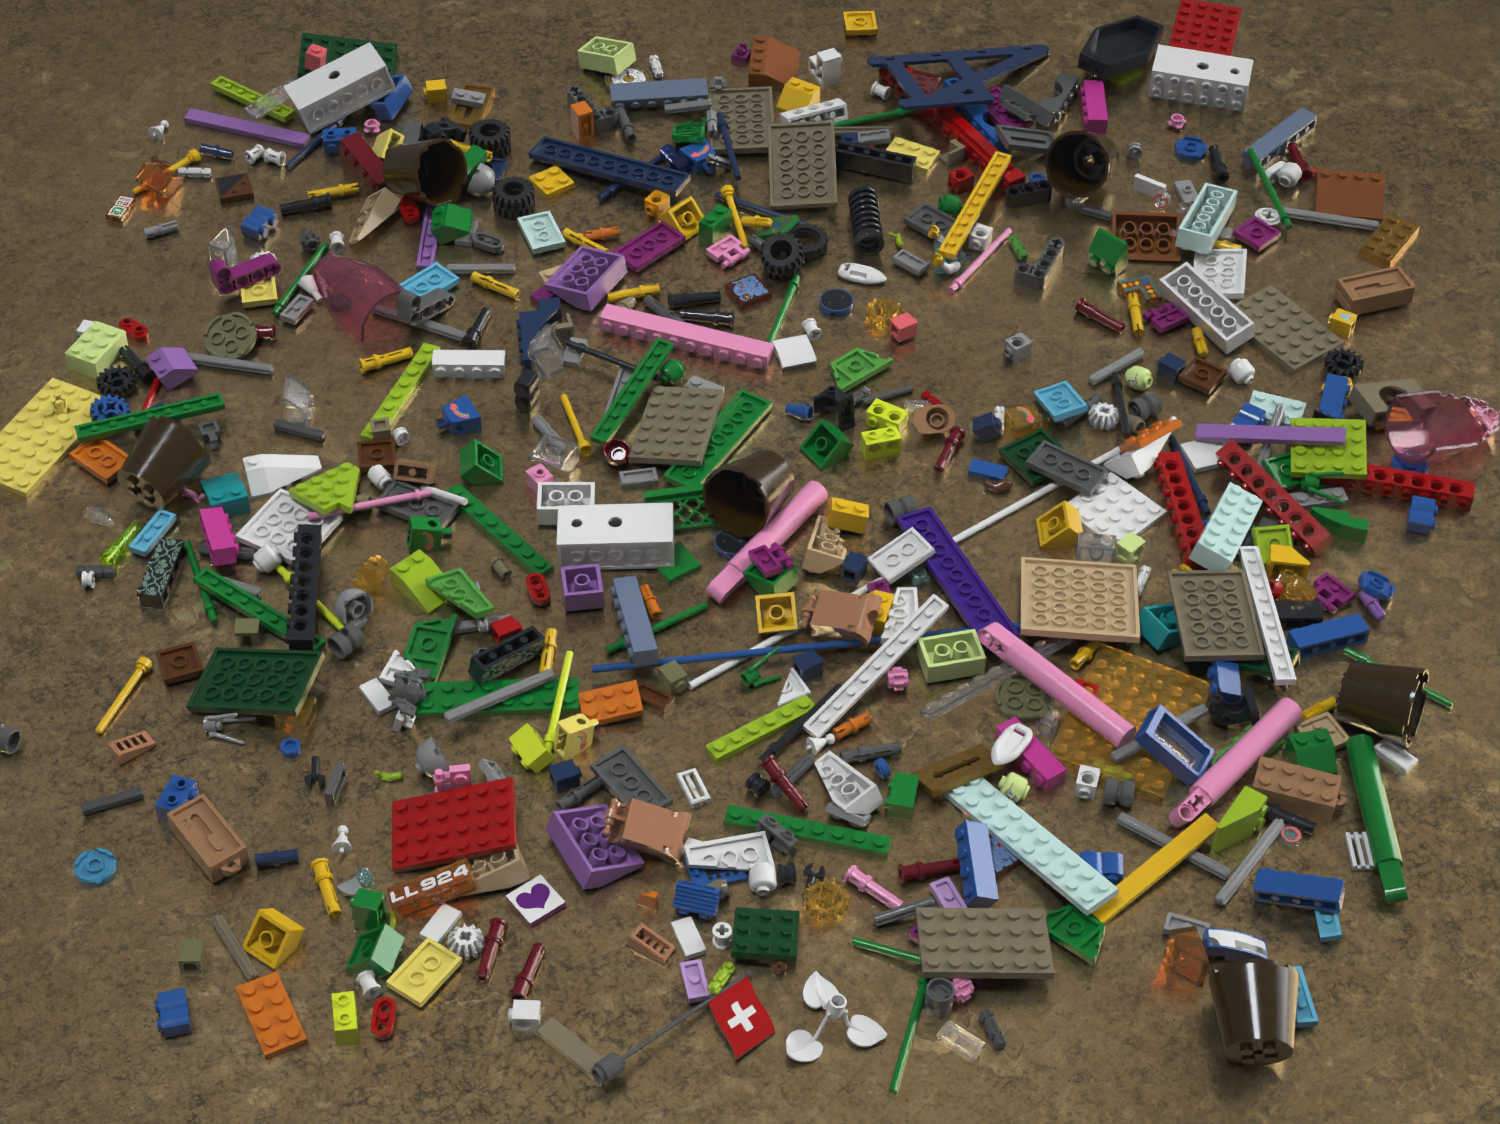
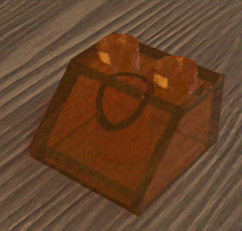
[135,163,185,198]
[1163,926,1209,987]

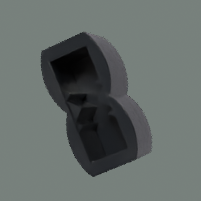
[514,369,540,412]

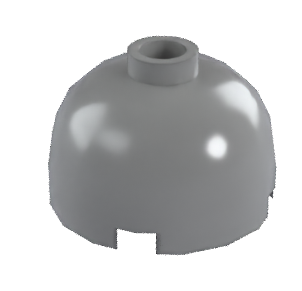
[466,163,495,197]
[334,588,374,627]
[415,737,451,778]

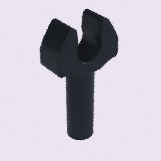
[304,756,326,791]
[801,863,825,900]

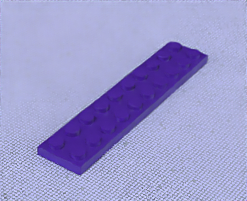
[896,507,1020,651]

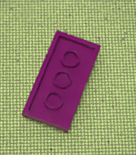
[983,86,1034,128]
[613,221,686,273]

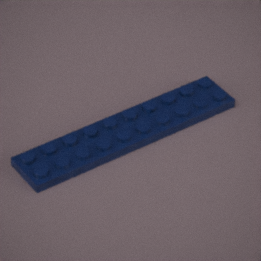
[528,136,691,197]

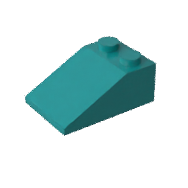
[199,472,251,517]
[1139,603,1180,650]

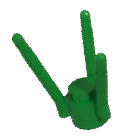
[1301,472,1344,504]
[740,646,782,688]

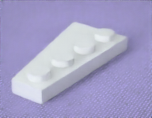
[881,587,921,644]
[683,831,776,871]

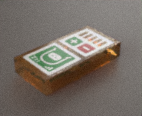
[106,194,136,223]

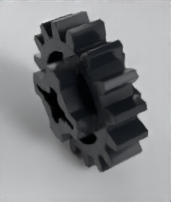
[1324,348,1364,379]
[96,365,137,398]

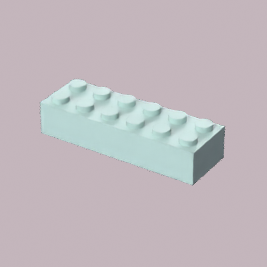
[1175,183,1238,255]
[1189,482,1263,570]

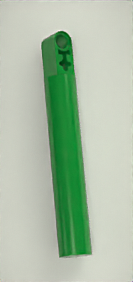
[1345,734,1408,904]

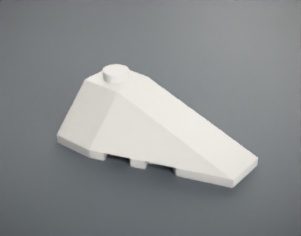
[1104,432,1171,479]
[242,454,322,499]
[814,750,884,814]

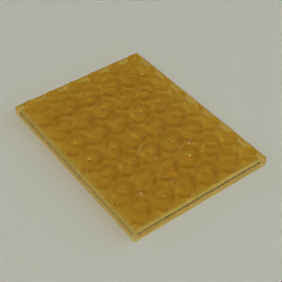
[1049,643,1210,803]

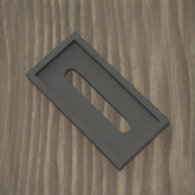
[994,124,1056,154]

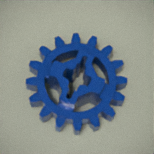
[90,394,131,421]

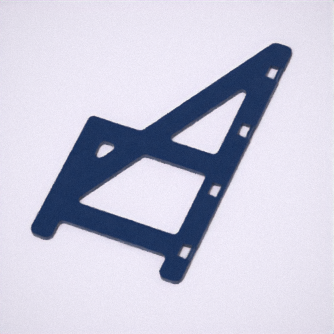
[867,44,1050,110]

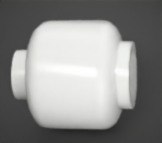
[1277,162,1302,187]
[1228,358,1255,385]
[252,544,282,573]
[749,862,777,896]

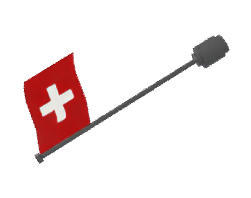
[591,969,775,1084]

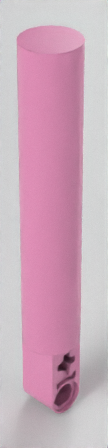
[705,481,828,604]
[978,622,1136,749]
[1169,698,1302,828]

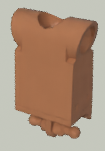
[800,590,882,644]
[603,798,692,865]

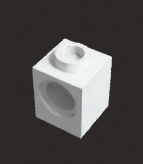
[968,223,993,252]
[1074,764,1101,800]
[508,1000,541,1032]

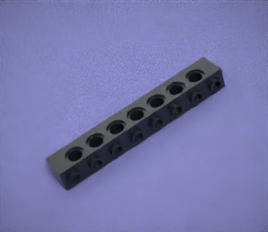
[285,524,322,651]

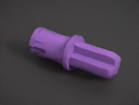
[1358,590,1386,622]

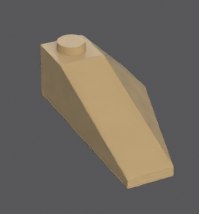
[349,187,401,245]
[802,515,847,574]
[440,844,530,899]

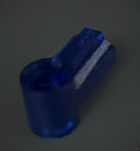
[659,144,692,172]

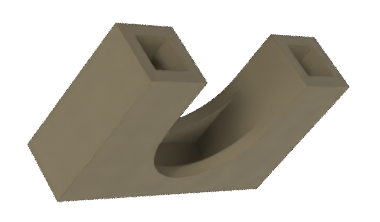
[1348,378,1436,426]

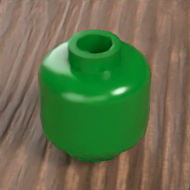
[937,194,963,217]
[659,359,686,385]

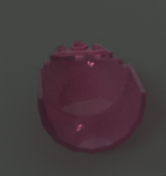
[314,253,406,342]
[1385,390,1500,464]

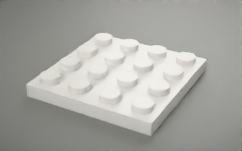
[1068,472,1167,552]
[235,488,343,565]

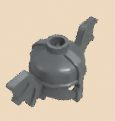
[388,667,430,719]

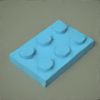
[397,262,460,296]
[1033,381,1088,422]

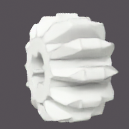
[1088,402,1119,432]
[447,923,485,961]

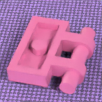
[706,235,751,269]
[433,764,472,793]

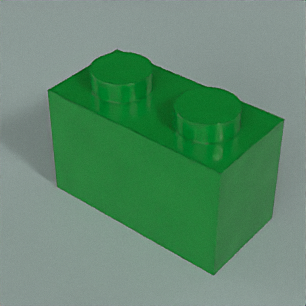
[699,204,732,244]
[884,772,919,821]
[350,888,387,932]

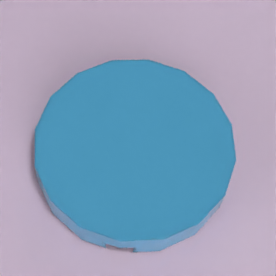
[74,848,117,887]

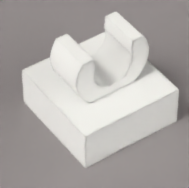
[392,710,416,732]

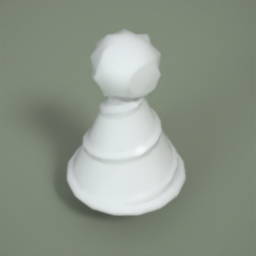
[148,120,169,140]
[805,733,836,756]
[331,825,352,854]

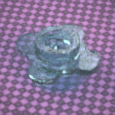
[907,567,930,586]
[354,865,375,886]

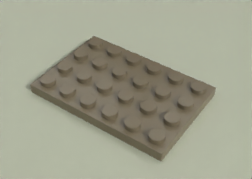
[708,86,774,155]
[768,120,838,210]
[1234,285,1345,375]
[629,386,724,466]
[1167,570,1265,662]
[915,907,1055,979]

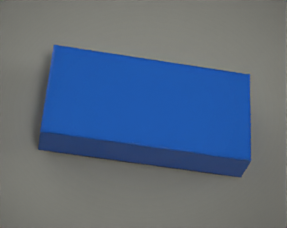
[968,458,1008,482]

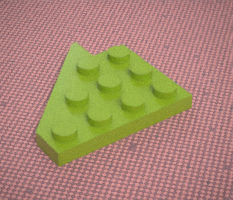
[289,462,360,516]

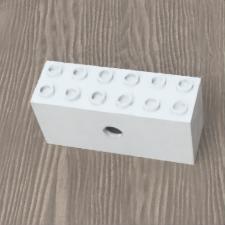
[283,42,397,134]
[1148,44,1254,112]
[557,503,675,571]

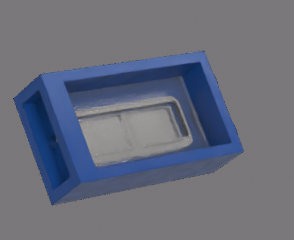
[1134,704,1215,786]

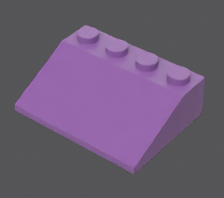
[544,245,628,311]
[546,804,645,890]

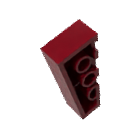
[339,132,389,193]

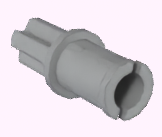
[705,109,718,138]
[143,220,179,239]

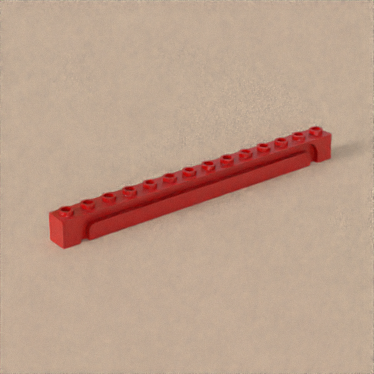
[879,65,1026,193]

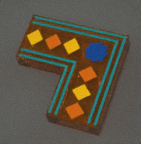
[1117,275,1163,304]

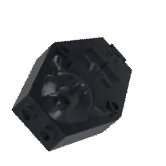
[1077,15,1164,80]

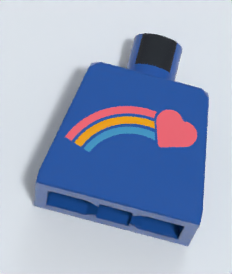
[679,139,716,174]
[435,395,482,435]

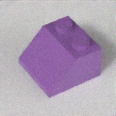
[146,347,199,391]

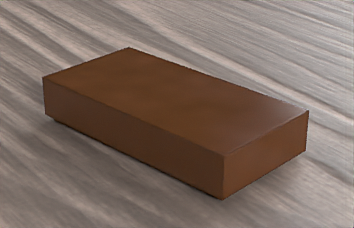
[638,681,675,714]

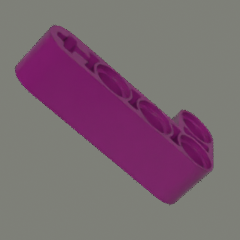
[209,253,281,295]

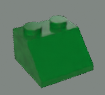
[430,203,473,245]
[1088,227,1128,277]
[799,419,854,470]
[460,439,503,485]
[743,556,798,595]
[1284,728,1338,775]
[344,923,405,979]

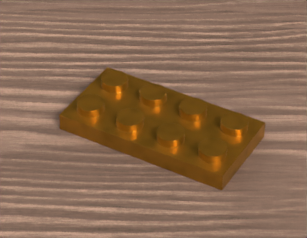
[1359,213,1420,267]

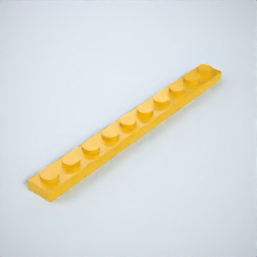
[938,151,1012,260]

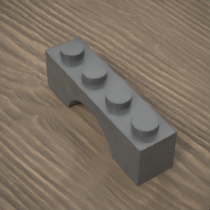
[1040,72,1080,125]

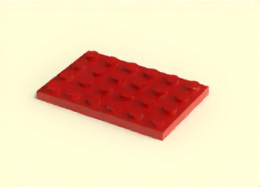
[1168,0,1242,56]
[392,777,517,874]

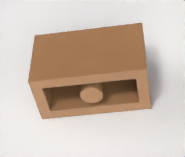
[393,459,437,484]

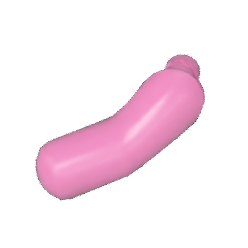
[183,489,205,503]

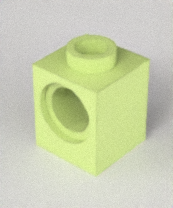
[1114,531,1146,564]

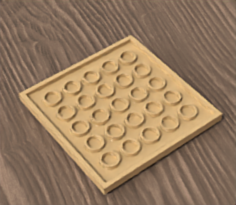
[1020,557,1140,643]

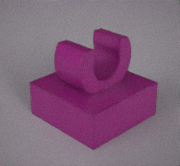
[731,43,751,64]
[866,578,891,593]

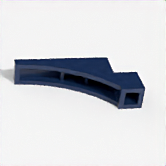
[516,297,562,370]

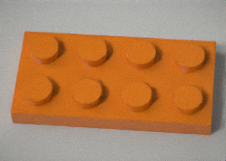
[235,971,308,1060]

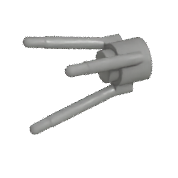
[203,713,256,745]

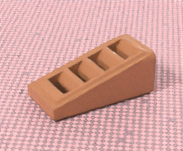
[108,731,156,765]
[626,922,676,964]

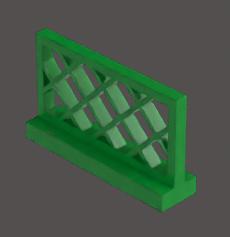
[644,484,720,532]

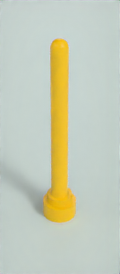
[132,149,201,195]
[720,185,749,249]
[560,394,593,456]
[95,656,153,734]

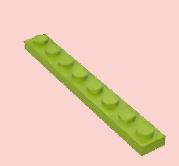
[360,343,440,441]

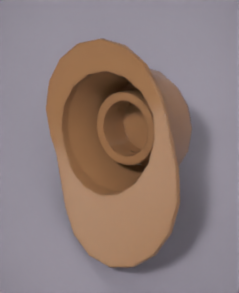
[913,404,955,434]

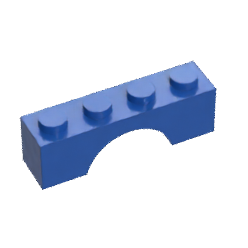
[961,104,1013,153]

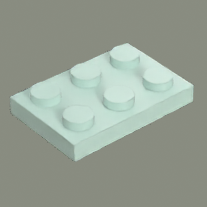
[517,210,566,254]
[1249,390,1306,426]

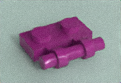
[1143,302,1189,333]
[748,542,795,578]
[1304,572,1356,614]

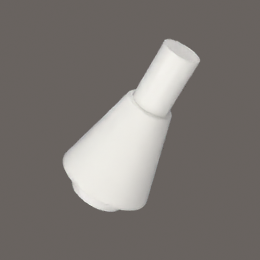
[299,275,323,303]

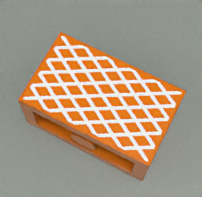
[570,101,594,142]

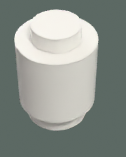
[367,465,393,491]

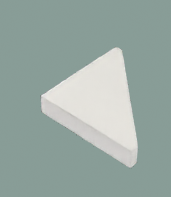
[777,668,811,708]

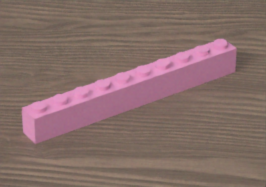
[599,304,774,371]

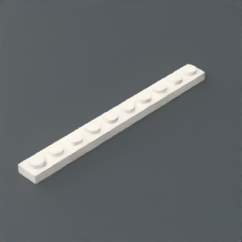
[1238,546,1296,685]
[803,594,949,738]

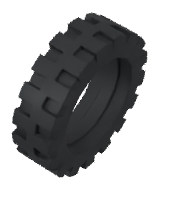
[784,223,828,262]

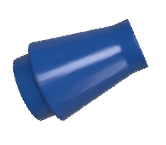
[785,403,813,421]

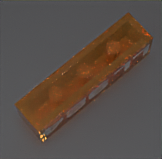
[387,858,479,920]

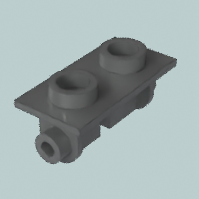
[754,814,798,854]

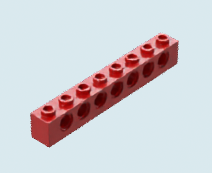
[1215,439,1333,556]
[1154,451,1208,571]
[1320,464,1475,511]

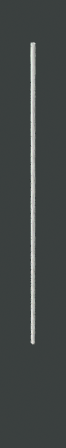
[688,416,1177,690]

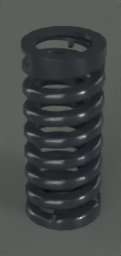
[848,186,885,256]

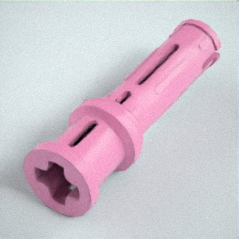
[844,865,905,909]

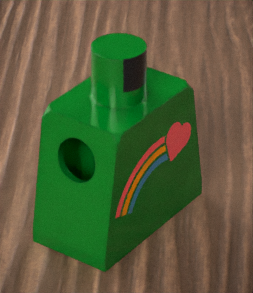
[406,515,452,555]

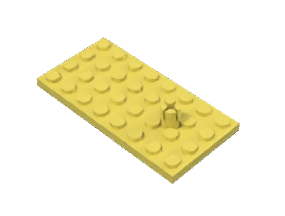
[0,378,100,498]

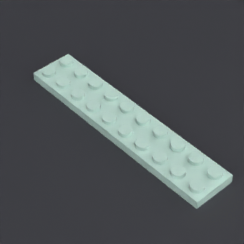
[944,777,1119,916]

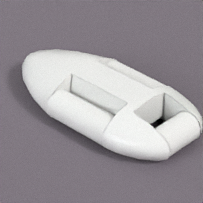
[837,263,887,285]
[991,723,1033,765]

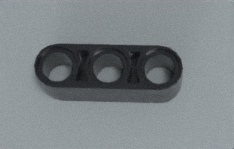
[1005,180,1052,208]

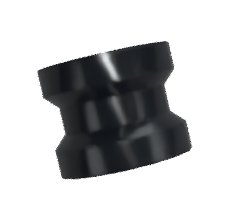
[745,772,771,798]
[776,862,797,885]

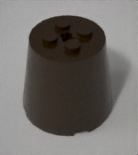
[1044,130,1119,199]
[383,138,467,207]
[117,416,212,510]
[703,450,794,537]
[1336,661,1429,748]
[1209,959,1299,1065]

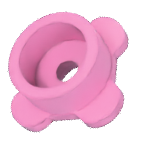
[1167,114,1186,129]
[364,119,380,134]

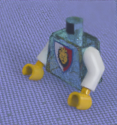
[928,225,973,274]

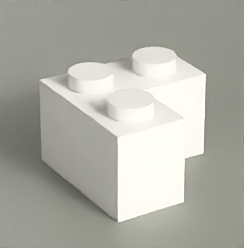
[808,48,842,87]

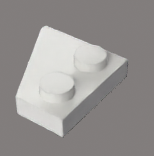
[379,650,423,686]

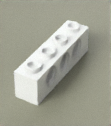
[780,98,848,123]

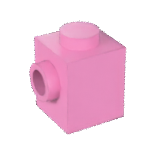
[525,463,553,495]

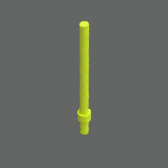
[275,564,345,631]
[544,651,574,752]

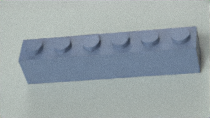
[609,78,708,109]
[1242,108,1318,172]
[610,576,658,667]

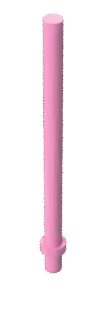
[948,228,1012,293]
[307,489,432,520]

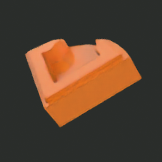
[637,891,659,911]

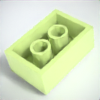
[577,36,637,75]
[65,321,128,379]
[916,629,986,683]

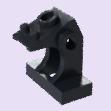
[424,116,467,143]
[813,386,855,431]
[1209,686,1260,727]

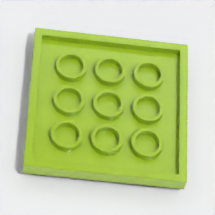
[1290,418,1367,479]

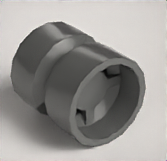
[1128,392,1162,420]
[883,494,918,525]
[327,623,365,659]
[0,723,21,754]
[1103,777,1135,808]
[924,977,955,1019]

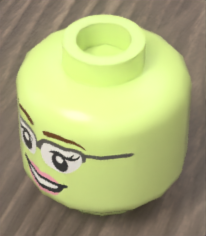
[1125,366,1153,391]
[998,772,1030,803]

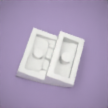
[771,334,817,370]

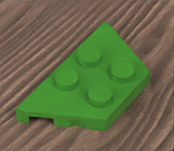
[830,348,893,393]

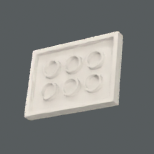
[1193,249,1247,299]

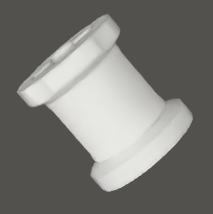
[870,81,891,100]
[243,144,265,165]
[264,148,286,166]
[329,231,345,254]
[801,318,822,341]
[712,922,732,951]
[356,970,382,1000]

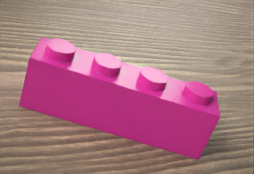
[1080,80,1108,133]
[199,506,239,566]
[994,717,1067,793]

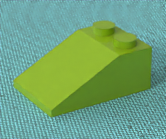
[390,549,450,615]
[1211,785,1268,854]

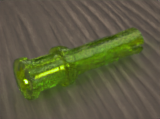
[99,519,143,566]

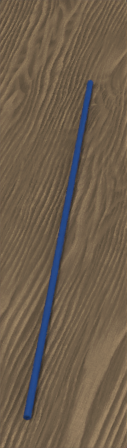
[592,622,1020,673]

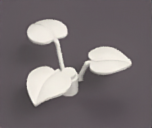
[786,971,887,1063]

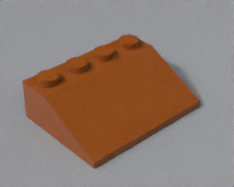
[748,35,800,91]
[1314,168,1385,222]
[1110,211,1181,263]

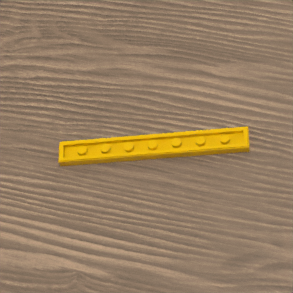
[1089,813,1219,924]

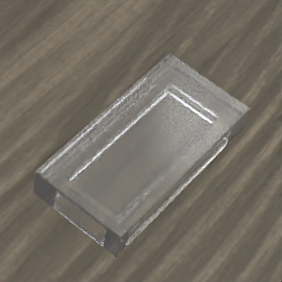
[936,1020,985,1062]

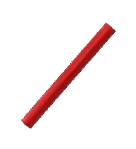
[134,378,161,433]

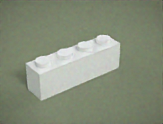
[432,350,506,378]

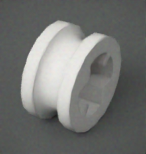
[392,427,410,446]
[82,571,95,588]

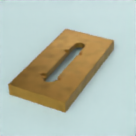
[448,83,495,130]
[911,744,1003,797]

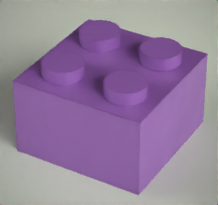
[560,563,604,612]

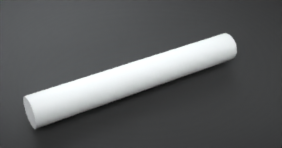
[420,484,468,506]

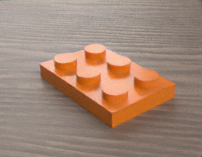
[1119,418,1183,452]
[69,438,128,484]
[578,680,644,725]

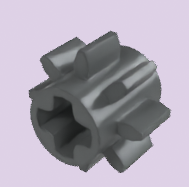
[299,229,321,252]

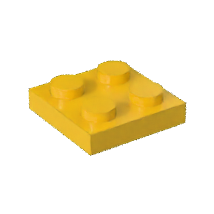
[843,11,878,36]
[529,166,575,199]

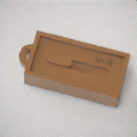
[1333,266,1415,315]
[1252,756,1347,823]
[166,793,250,883]

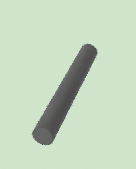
[861,385,913,406]

